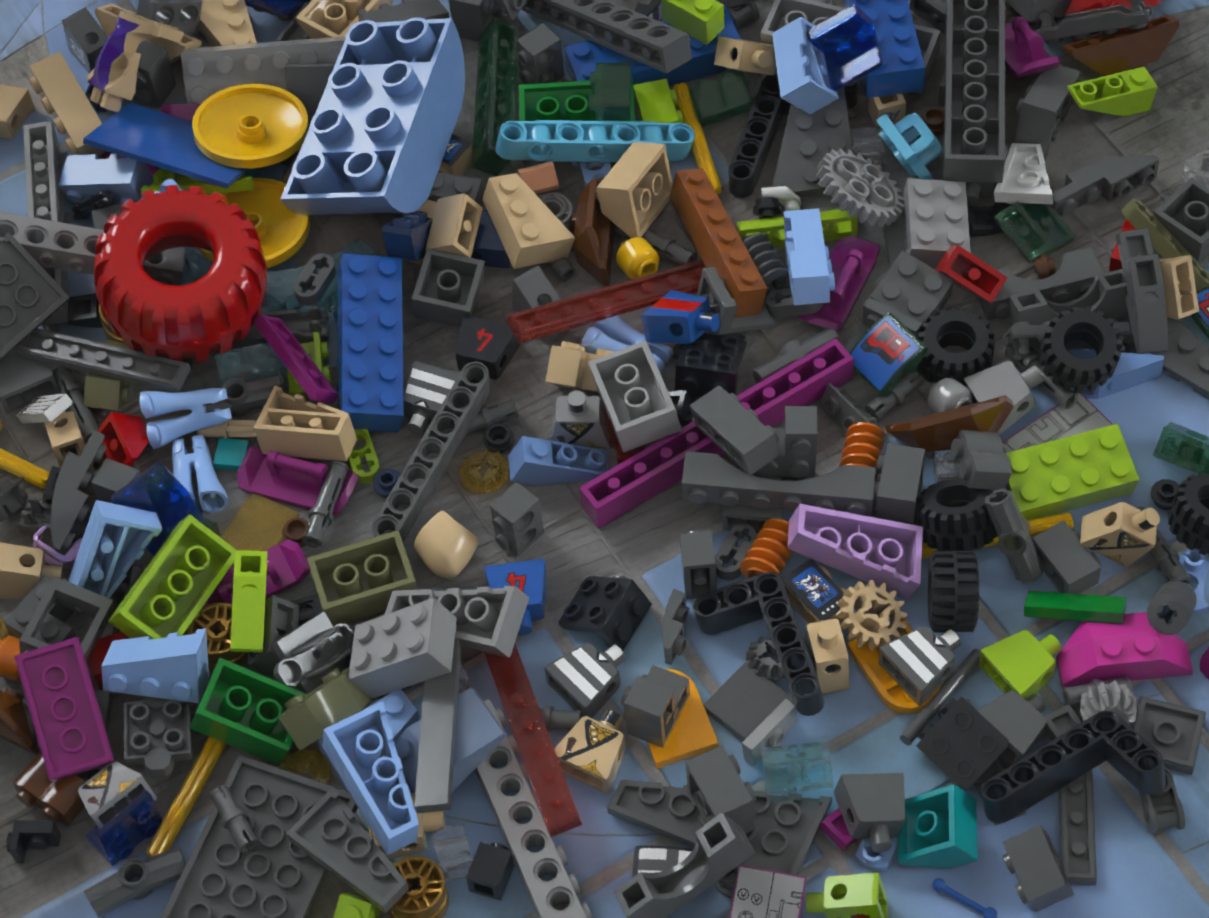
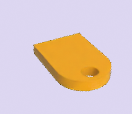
[847,619,941,714]
[646,669,718,769]

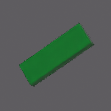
[1024,590,1126,624]

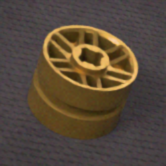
[188,603,248,672]
[389,856,449,918]

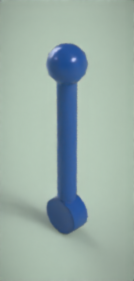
[932,878,997,918]

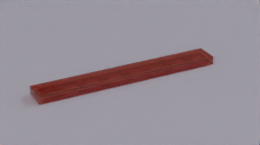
[506,260,706,344]
[484,643,582,837]

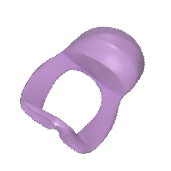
[33,525,82,570]

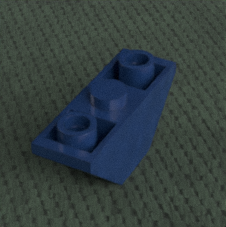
[382,211,433,261]

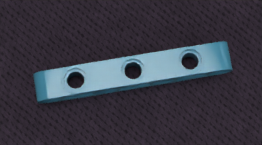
[495,120,695,162]

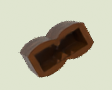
[13,753,86,825]

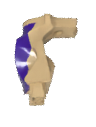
[87,11,184,112]

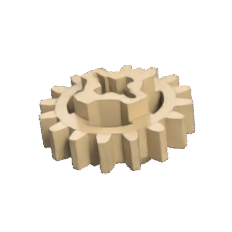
[836,580,908,651]

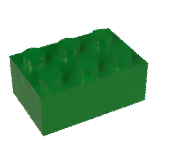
[189,658,307,766]

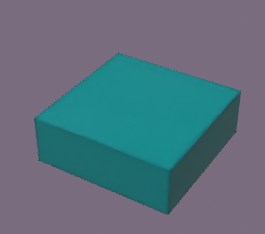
[213,438,250,471]

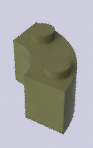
[83,340,144,411]
[279,667,371,750]

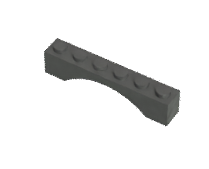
[682,451,876,517]

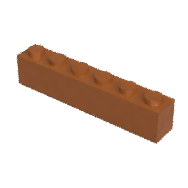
[670,168,768,318]

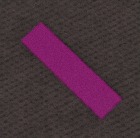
[253,315,338,404]

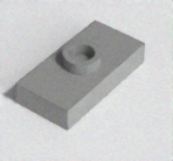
[742,699,797,766]

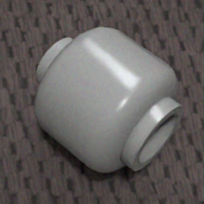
[928,377,974,413]

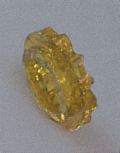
[460,448,509,493]
[279,749,330,784]

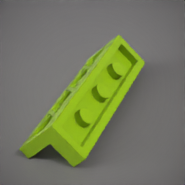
[737,209,858,248]

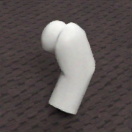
[761,186,802,211]

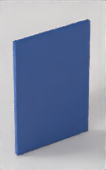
[83,102,248,189]

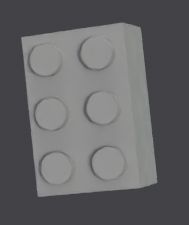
[902,178,971,269]
[588,340,682,453]
[348,598,457,699]

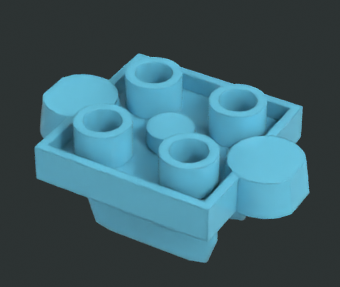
[876,113,943,180]

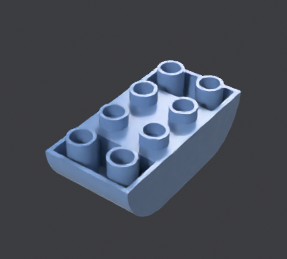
[281,17,465,216]

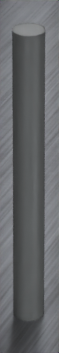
[900,649,980,745]

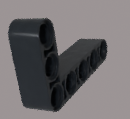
[728,74,791,198]
[693,572,825,716]
[981,711,1166,823]

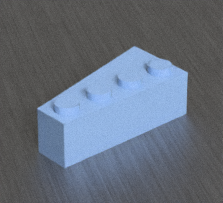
[323,701,419,855]

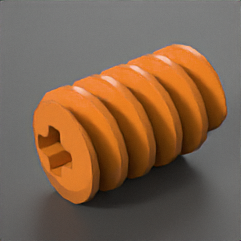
[839,422,885,481]
[740,518,792,579]

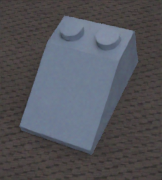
[394,688,507,794]

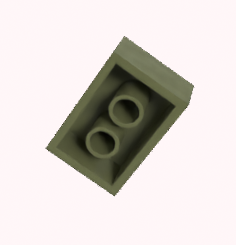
[307,530,418,626]

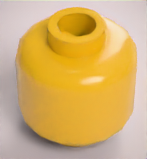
[616,237,660,281]

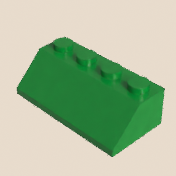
[519,78,635,121]

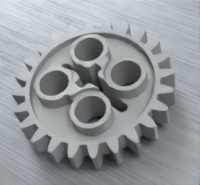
[816,148,905,227]

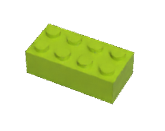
[1005,423,1140,520]
[108,514,236,639]

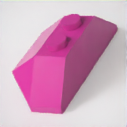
[1056,612,1193,688]

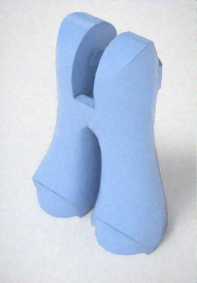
[580,306,674,374]
[140,388,232,449]
[169,434,229,519]

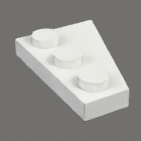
[994,143,1053,204]

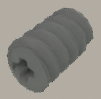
[741,233,789,298]
[1147,580,1196,635]

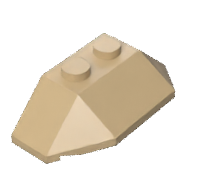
[95,3,202,63]

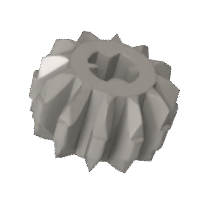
[1080,680,1137,724]

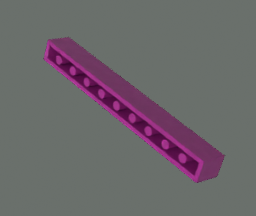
[579,338,854,529]

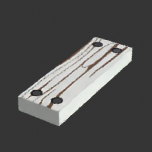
[16,394,73,423]

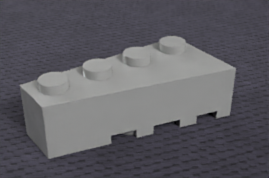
[384,586,530,658]

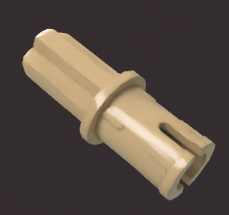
[197,419,257,439]

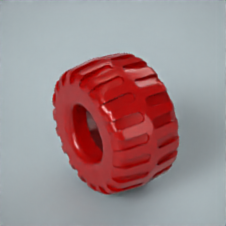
[94,185,267,363]

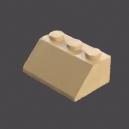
[296,0,393,39]
[596,142,673,238]

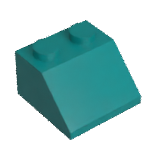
[898,784,978,869]

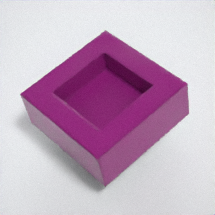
[819,808,859,851]

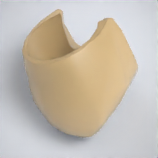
[414,510,479,580]

